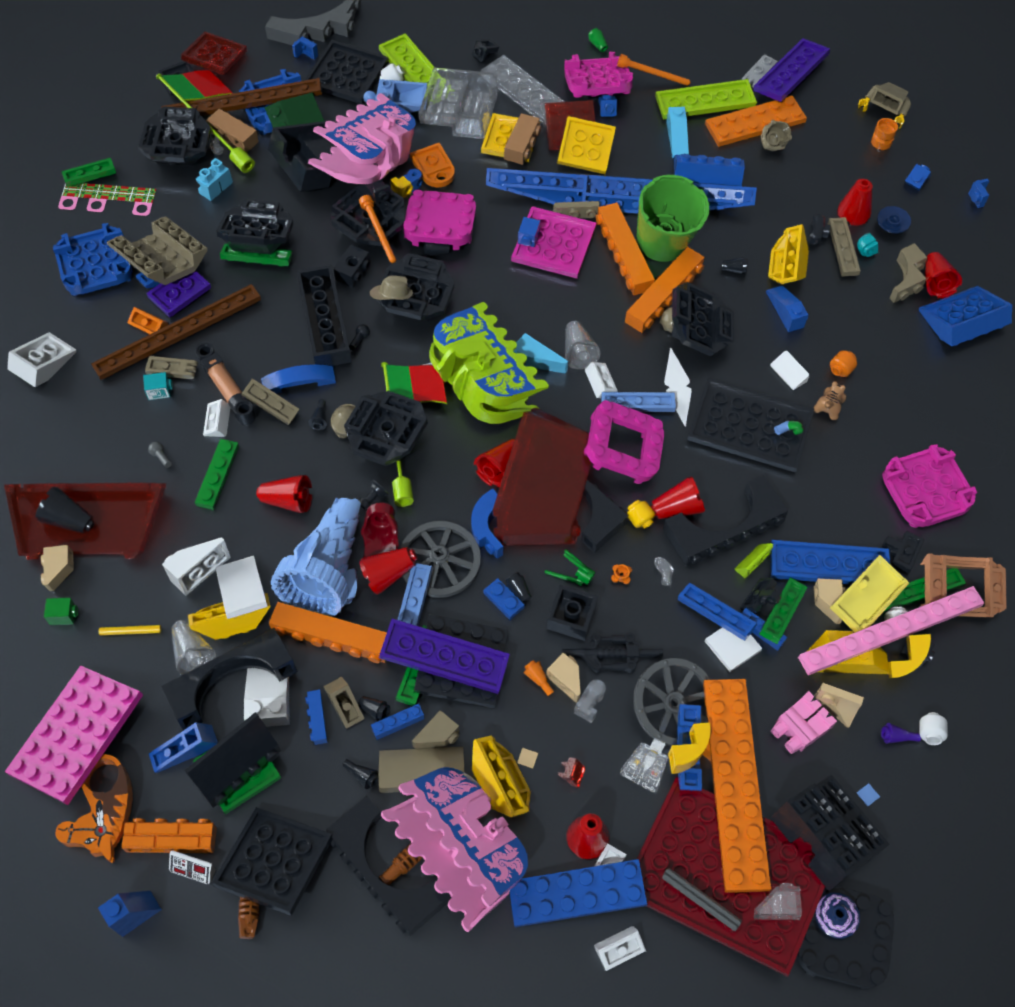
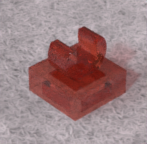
[558,757,586,787]

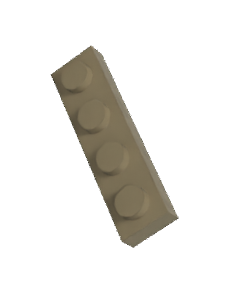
[828,217,860,276]

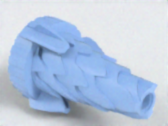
[271,498,361,617]

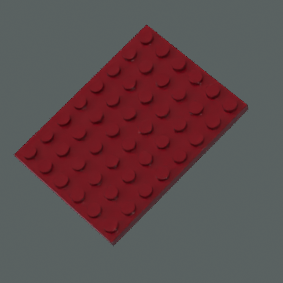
[637,777,825,977]

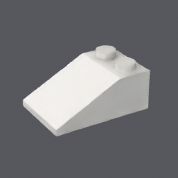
[8,332,76,387]
[162,537,231,596]
[244,668,290,727]

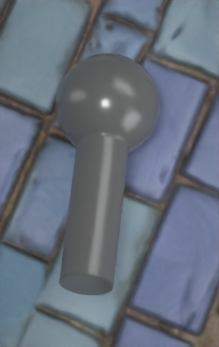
[148,442,172,468]

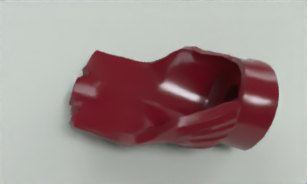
[361,503,399,558]

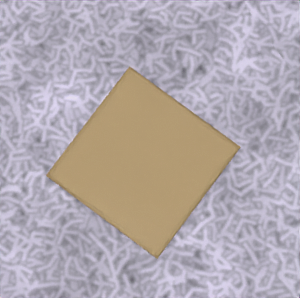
[517,748,538,769]

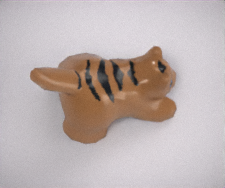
[813,382,847,420]

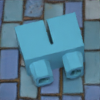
[196,158,233,201]

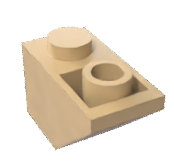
[41,545,74,591]
[814,579,845,624]

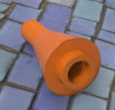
[524,660,554,696]

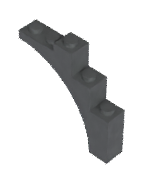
[265,0,361,45]

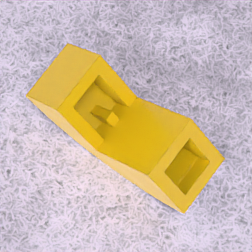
[888,634,931,678]
[668,723,710,774]

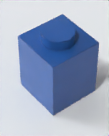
[518,217,540,247]

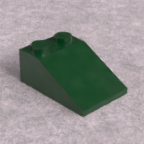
[264,92,324,127]

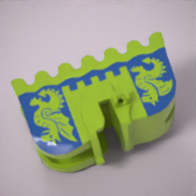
[429,302,549,424]

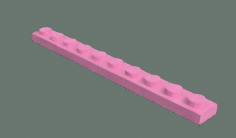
[798,586,984,675]

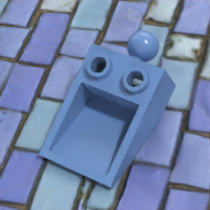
[363,79,427,113]

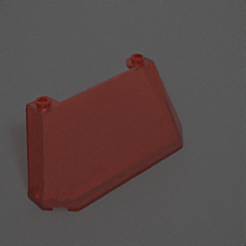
[493,408,592,546]
[4,483,166,560]

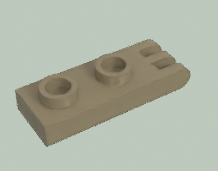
[553,201,600,218]
[145,356,198,379]

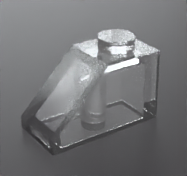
[754,883,802,920]

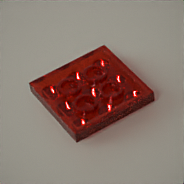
[181,31,247,75]
[544,100,595,150]

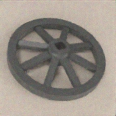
[400,521,481,598]
[633,658,711,746]

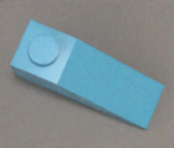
[666,107,689,158]
[513,333,568,374]

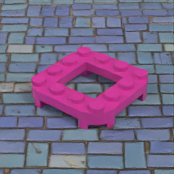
[584,400,664,484]

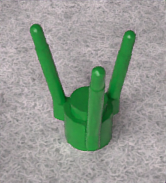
[545,550,596,586]

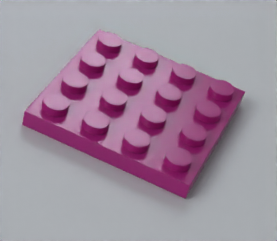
[511,206,597,278]

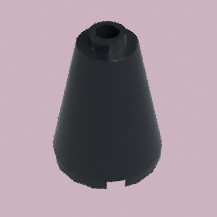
[35,486,95,533]

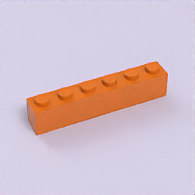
[596,203,655,296]
[625,247,705,333]
[269,602,387,663]

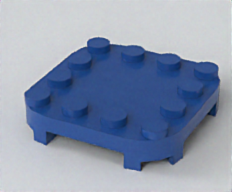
[239,69,301,135]
[53,223,133,296]

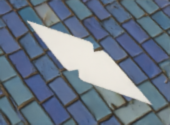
[664,348,692,427]

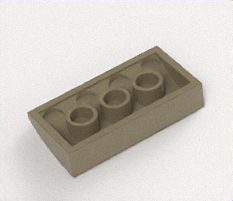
[379,747,464,793]

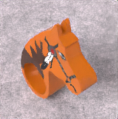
[55,754,133,863]

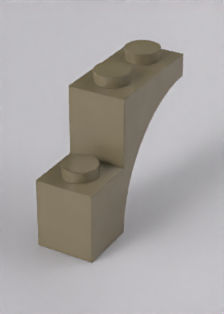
[890,243,927,303]

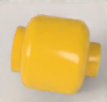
[627,500,655,529]

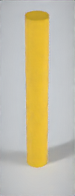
[99,625,162,636]

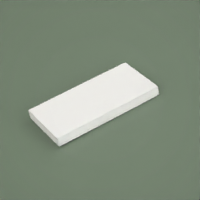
[215,556,268,619]

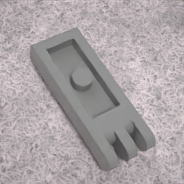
[742,54,778,88]

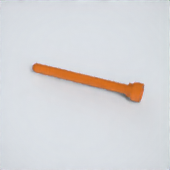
[617,54,691,86]
[359,195,396,263]

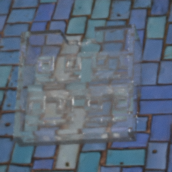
[418,67,498,139]

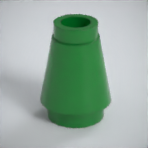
[588,28,608,52]

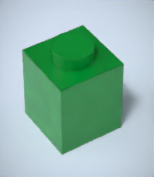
[44,598,78,625]

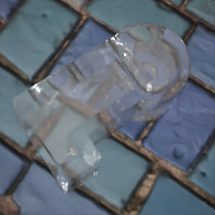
[574,680,606,723]

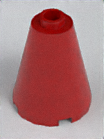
[837,179,873,226]
[925,252,962,298]
[474,439,524,488]
[256,475,312,513]
[650,477,705,519]
[359,547,418,595]
[566,814,610,860]

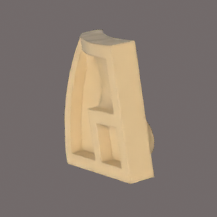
[814,683,864,728]

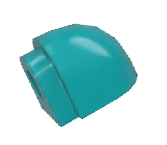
[857,233,878,257]

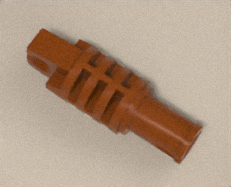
[378,843,423,886]
[238,897,259,939]

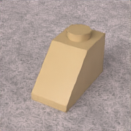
[546,653,580,703]

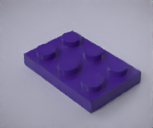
[146,271,211,318]

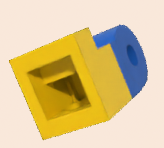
[390,169,422,198]

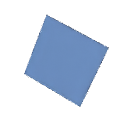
[857,783,880,806]

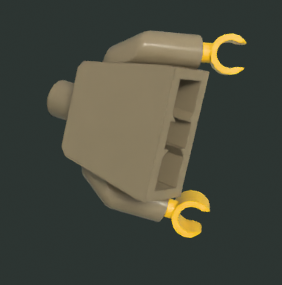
[858,82,911,129]

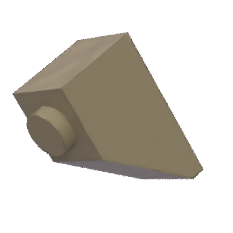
[323,677,365,729]
[412,710,460,749]

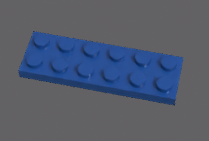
[771,540,890,584]
[510,859,647,927]

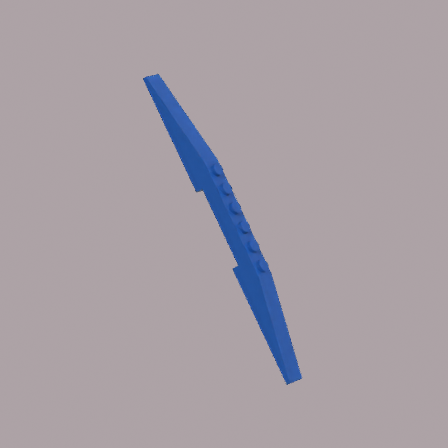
[486,168,757,214]

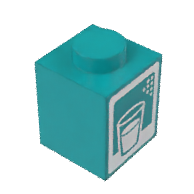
[143,372,173,400]

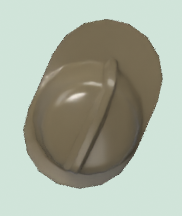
[370,275,413,300]

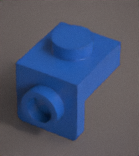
[292,36,318,60]
[598,94,617,117]
[905,164,931,191]
[968,179,989,208]

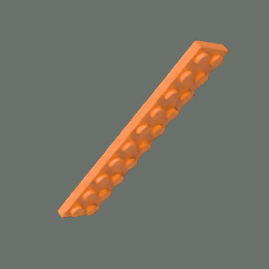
[703,679,771,893]

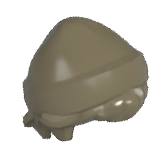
[761,120,792,151]
[331,404,356,438]

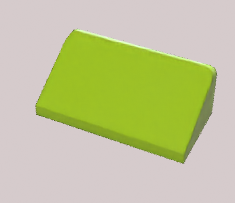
[735,543,773,578]

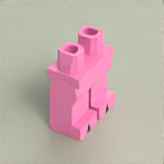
[771,691,837,754]

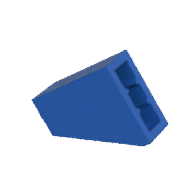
[98,891,162,937]

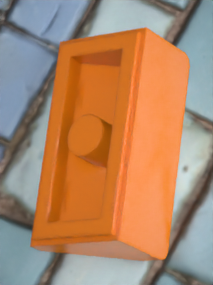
[127,307,169,334]

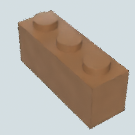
[206,109,259,153]
[504,113,541,165]

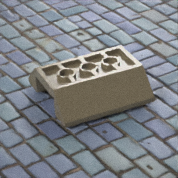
[107,216,208,285]

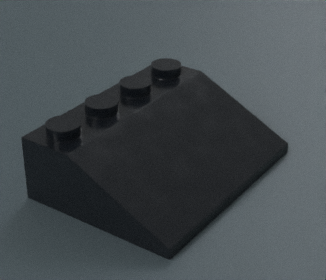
[184,712,281,808]

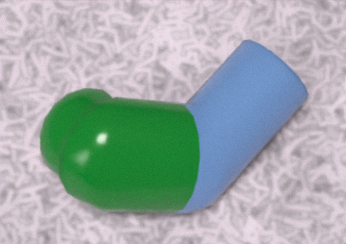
[774,421,804,435]

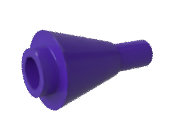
[881,723,921,744]

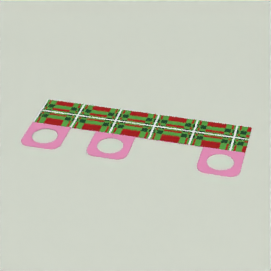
[58,183,156,216]

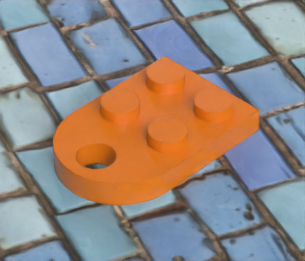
[409,142,455,188]

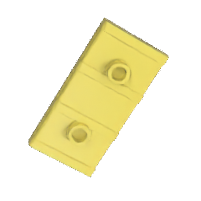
[830,555,909,633]

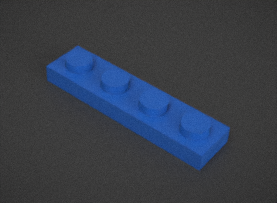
[678,582,757,641]

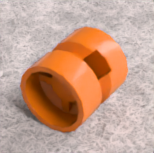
[871,118,898,150]

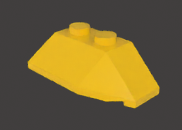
[768,224,809,284]
[188,593,271,640]
[806,630,889,674]
[472,735,531,817]

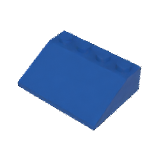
[674,154,745,186]
[919,286,1012,346]

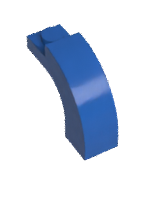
[471,489,504,559]

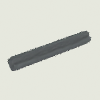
[662,868,742,931]

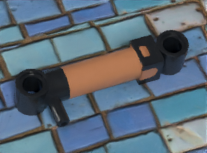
[196,342,256,425]

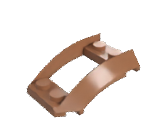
[920,553,1007,617]

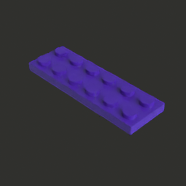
[753,38,830,102]
[379,619,510,694]

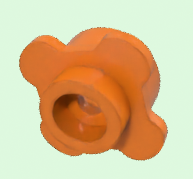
[611,564,632,584]

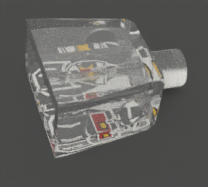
[620,739,668,794]

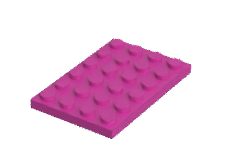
[5,666,143,805]

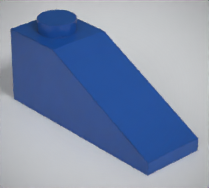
[766,286,808,332]
[149,722,218,773]

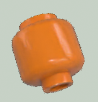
[830,350,857,377]

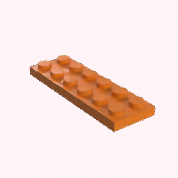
[705,96,807,147]

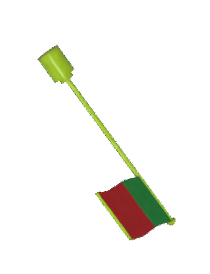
[156,70,255,173]
[381,362,447,507]

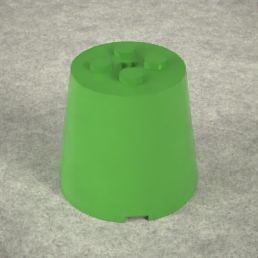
[636,175,709,262]

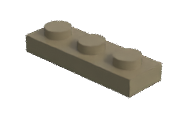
[242,378,299,425]

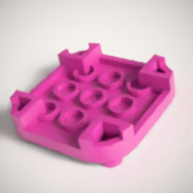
[564,52,633,98]
[404,190,476,250]
[882,444,977,528]

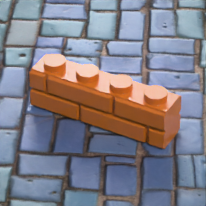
[122,818,217,853]

